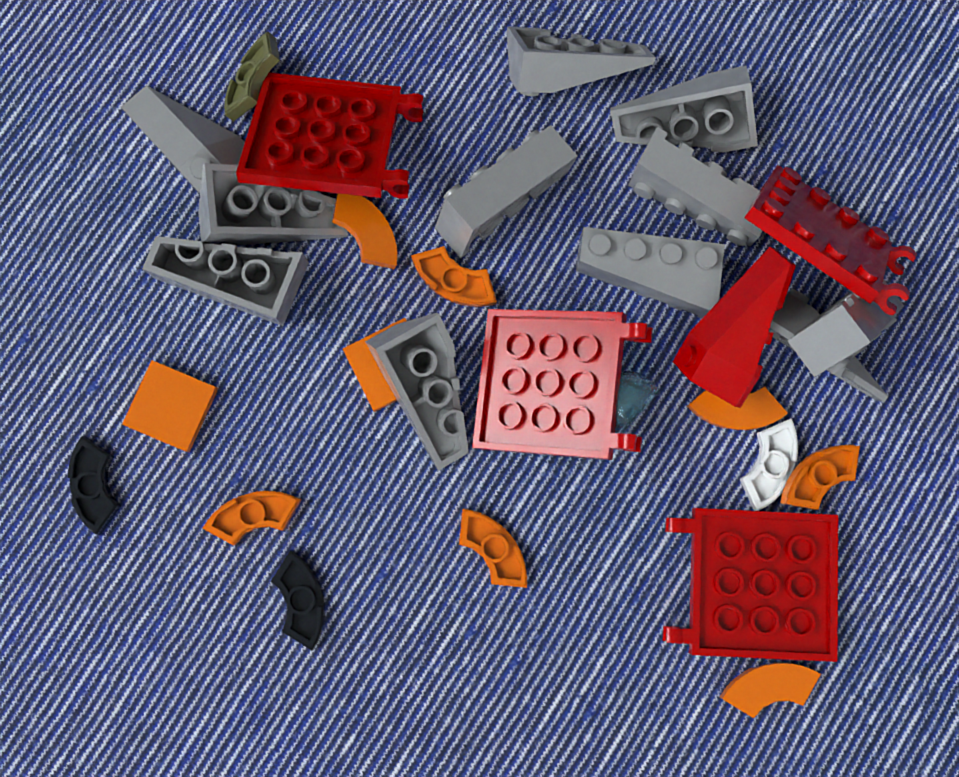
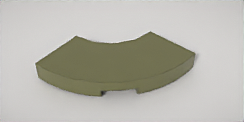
[224,32,280,122]

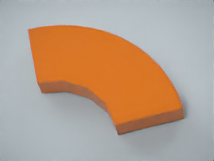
[332,193,397,269]
[411,246,497,307]
[687,386,788,430]
[780,445,860,510]
[202,491,302,546]
[459,509,527,588]
[720,662,821,718]

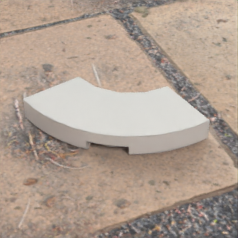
[740,418,798,511]

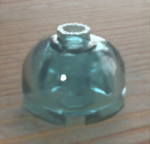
[615,370,660,433]

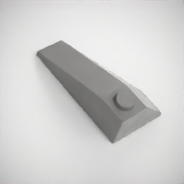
[507,27,656,96]
[610,66,758,153]
[121,85,245,194]
[198,163,348,246]
[769,289,888,402]
[365,313,469,471]

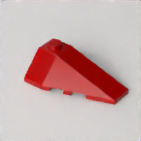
[672,247,796,408]

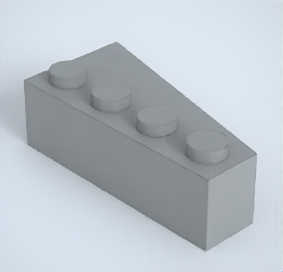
[435,125,578,259]
[628,127,763,247]
[576,227,725,319]
[142,236,309,326]
[787,279,904,377]

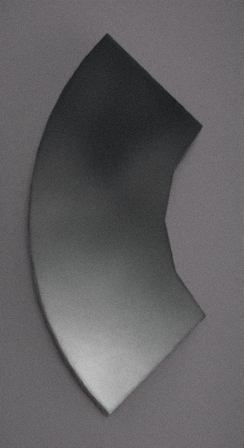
[68,436,122,535]
[271,550,325,651]

